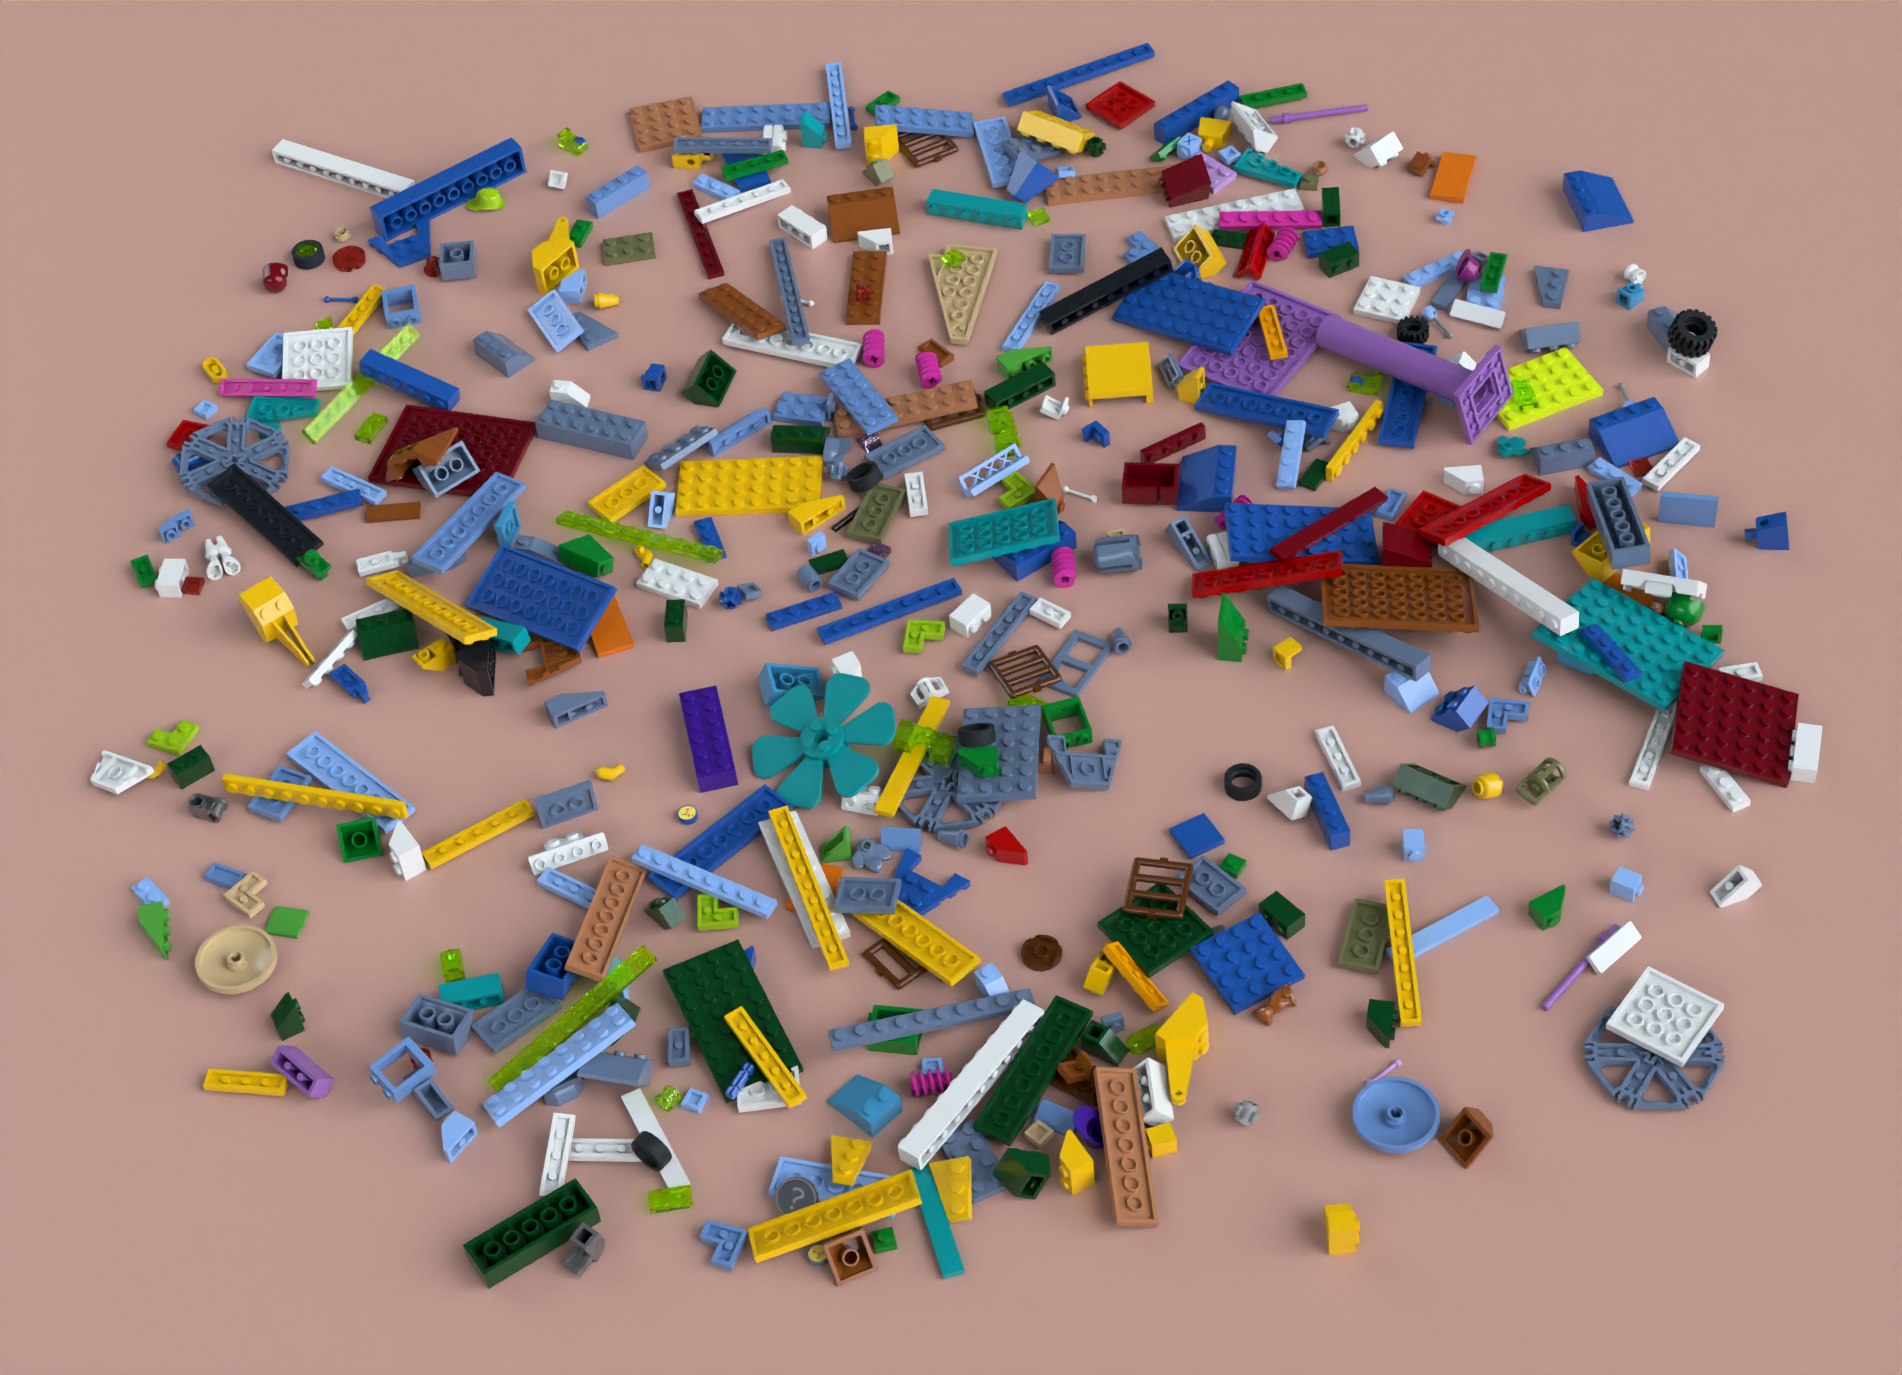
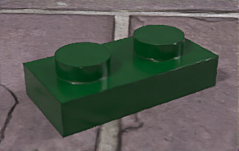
[1212,229,1248,250]

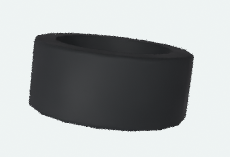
[846,461,883,493]
[958,723,996,747]
[1224,763,1262,801]
[631,1131,672,1171]

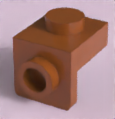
[1407,151,1435,177]
[1057,1051,1094,1084]

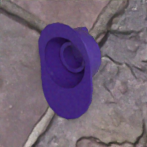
[1073,1106,1104,1149]

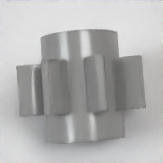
[1232,1099,1261,1126]

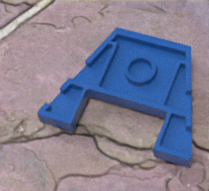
[368,219,431,268]
[894,848,970,916]

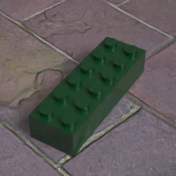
[463,1178,601,1289]

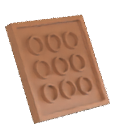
[629,96,703,153]

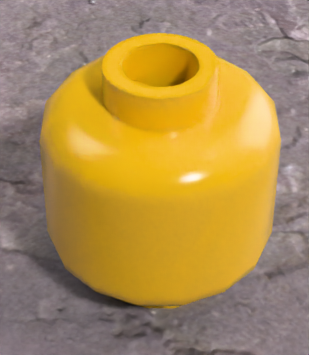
[1472,772,1503,800]

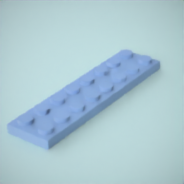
[286,731,415,834]
[482,1003,636,1128]

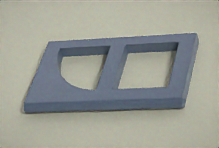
[1037,630,1113,697]

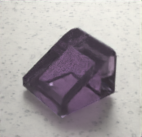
[856,433,882,453]

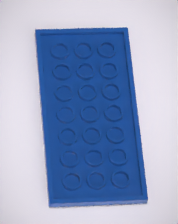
[1112,272,1265,356]
[1224,503,1379,565]
[465,544,617,653]

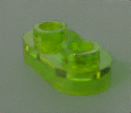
[1126,1024,1162,1055]

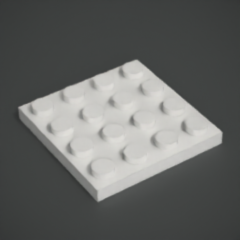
[282,327,353,391]
[1606,966,1724,1067]

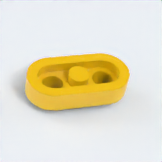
[202,357,228,383]

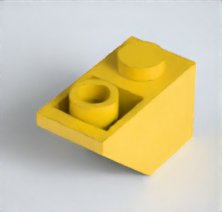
[412,637,456,672]

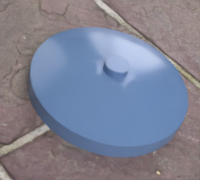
[1352,1077,1440,1154]

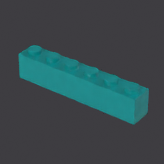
[926,189,1028,230]
[1465,504,1577,552]

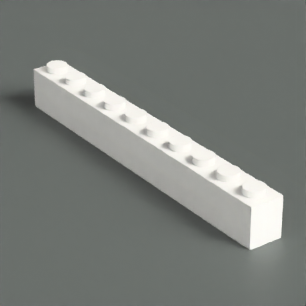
[272,139,415,198]
[1438,537,1579,636]
[897,999,1044,1171]

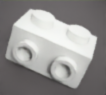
[841,786,883,816]

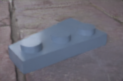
[1534,265,1569,309]
[573,311,618,351]

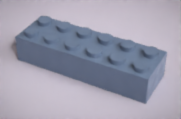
[535,400,648,460]
[1586,476,1651,570]

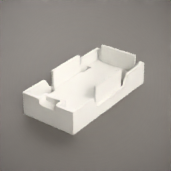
[1620,569,1707,599]

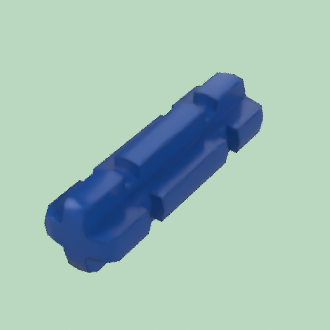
[725,1062,755,1100]

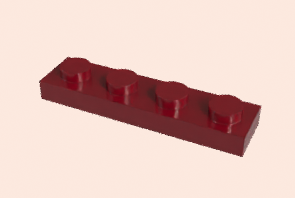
[1140,422,1206,463]

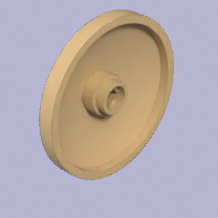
[195,925,277,995]

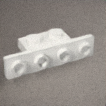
[528,831,609,875]

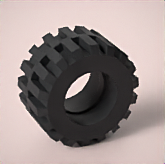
[1667,309,1718,358]

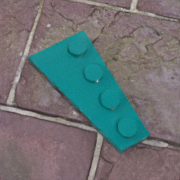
[1234,147,1302,189]

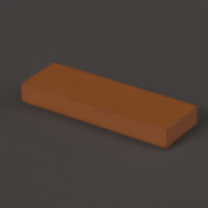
[365,501,421,523]

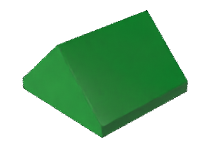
[336,817,383,863]

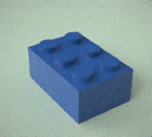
[525,933,580,1001]

